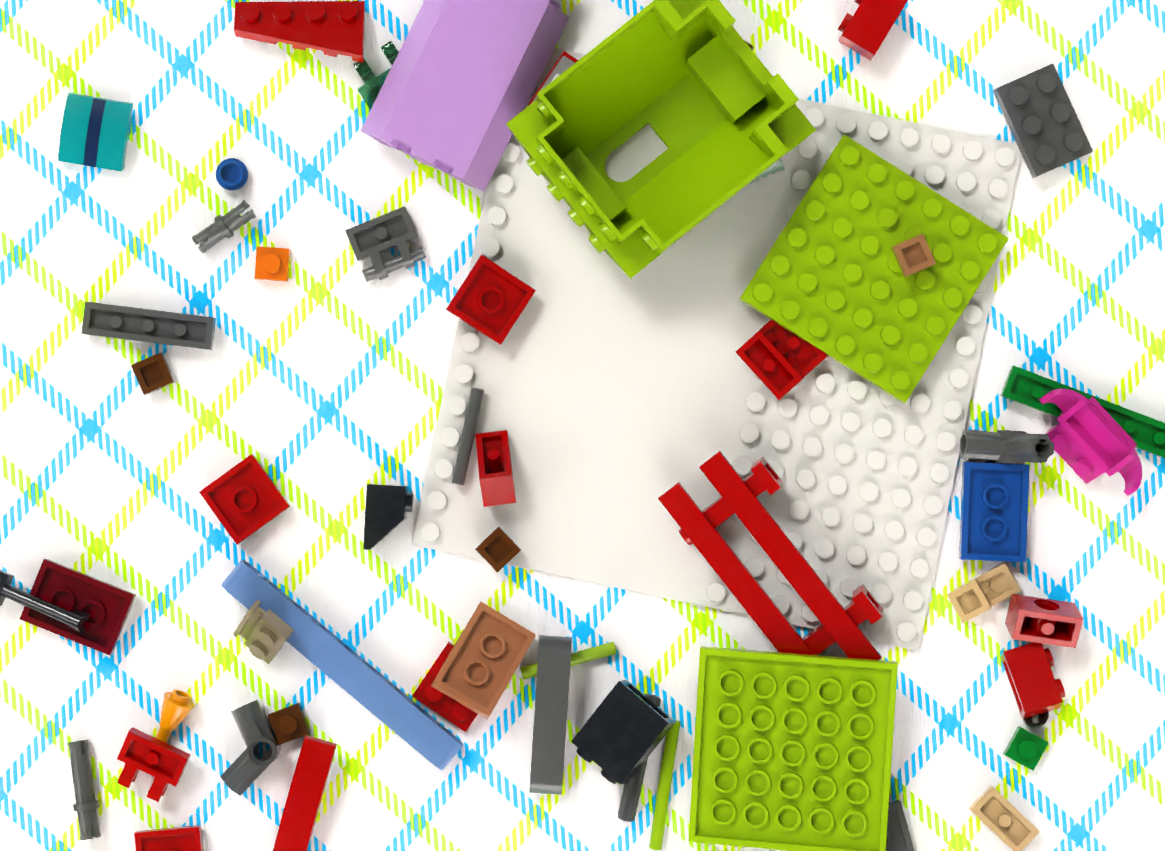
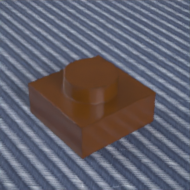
[131,352,176,395]
[475,527,521,573]
[267,702,311,745]

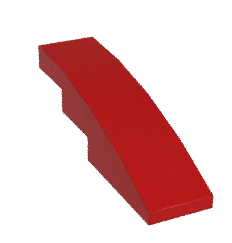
[273,735,337,851]

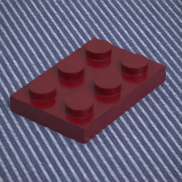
[20,558,137,655]

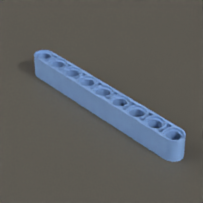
[221,559,463,770]

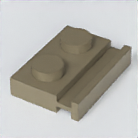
[233,600,294,665]

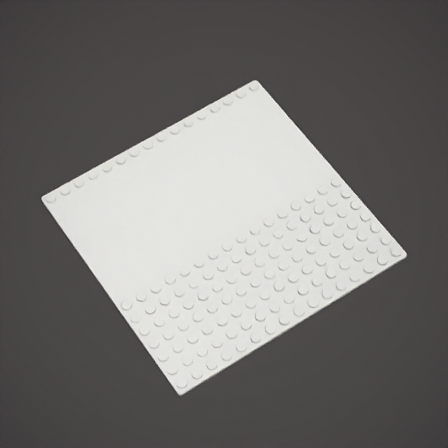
[412,48,1021,650]

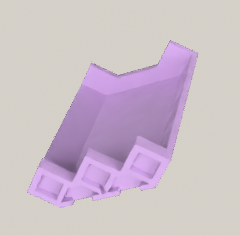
[360,0,570,192]

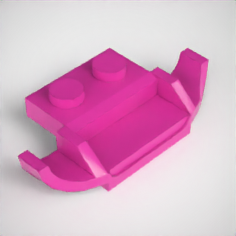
[1039,389,1142,496]

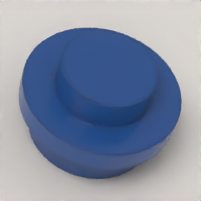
[216,158,248,191]

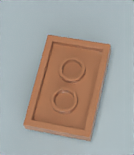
[431,601,536,719]

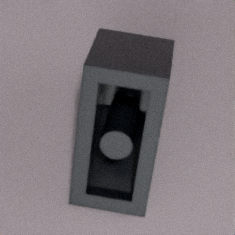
[363,484,414,550]

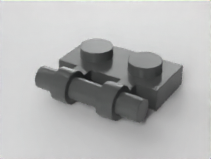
[345,206,427,282]

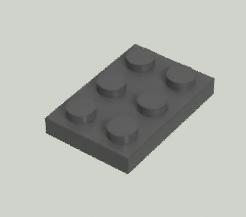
[993,63,1093,179]

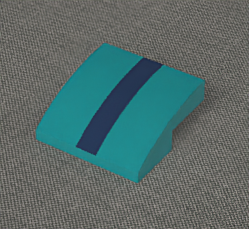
[58,93,133,172]

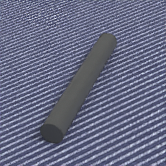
[452,387,484,485]

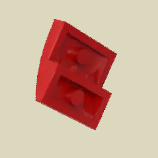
[736,319,828,400]

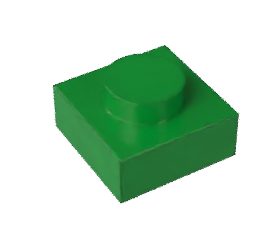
[1003,726,1049,771]

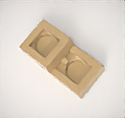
[947,561,1022,623]

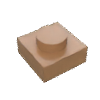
[891,234,936,278]

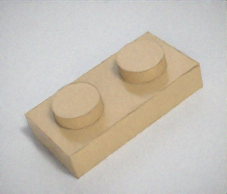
[968,785,1040,851]

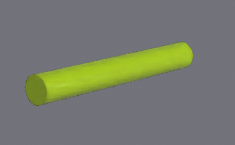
[520,641,617,680]

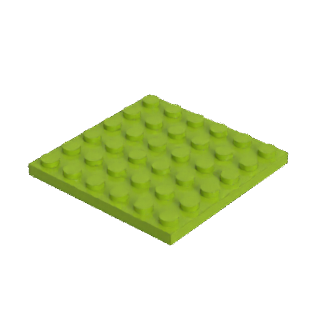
[739,134,1009,404]
[688,646,898,851]

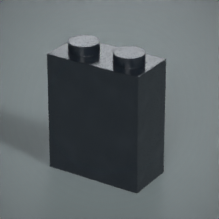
[571,680,676,784]

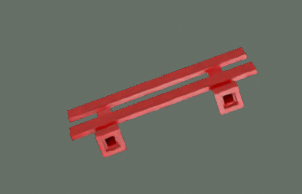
[658,451,883,660]

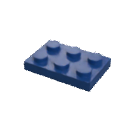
[959,462,1030,562]

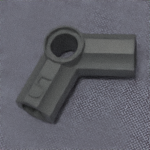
[959,430,1054,464]
[220,699,281,796]

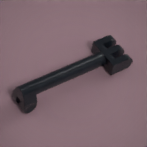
[0,570,91,633]

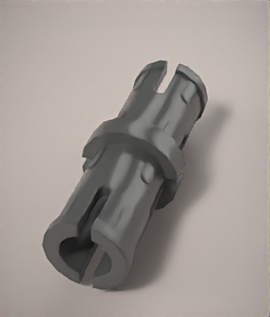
[192,200,257,254]

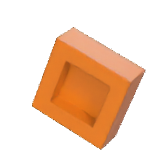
[254,246,291,282]

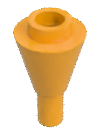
[155,689,195,743]

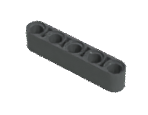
[529,635,572,795]

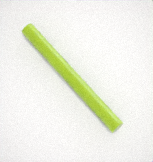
[649,719,681,850]

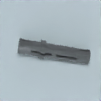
[67,739,101,840]

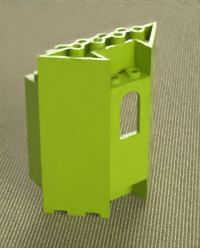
[506,0,816,279]

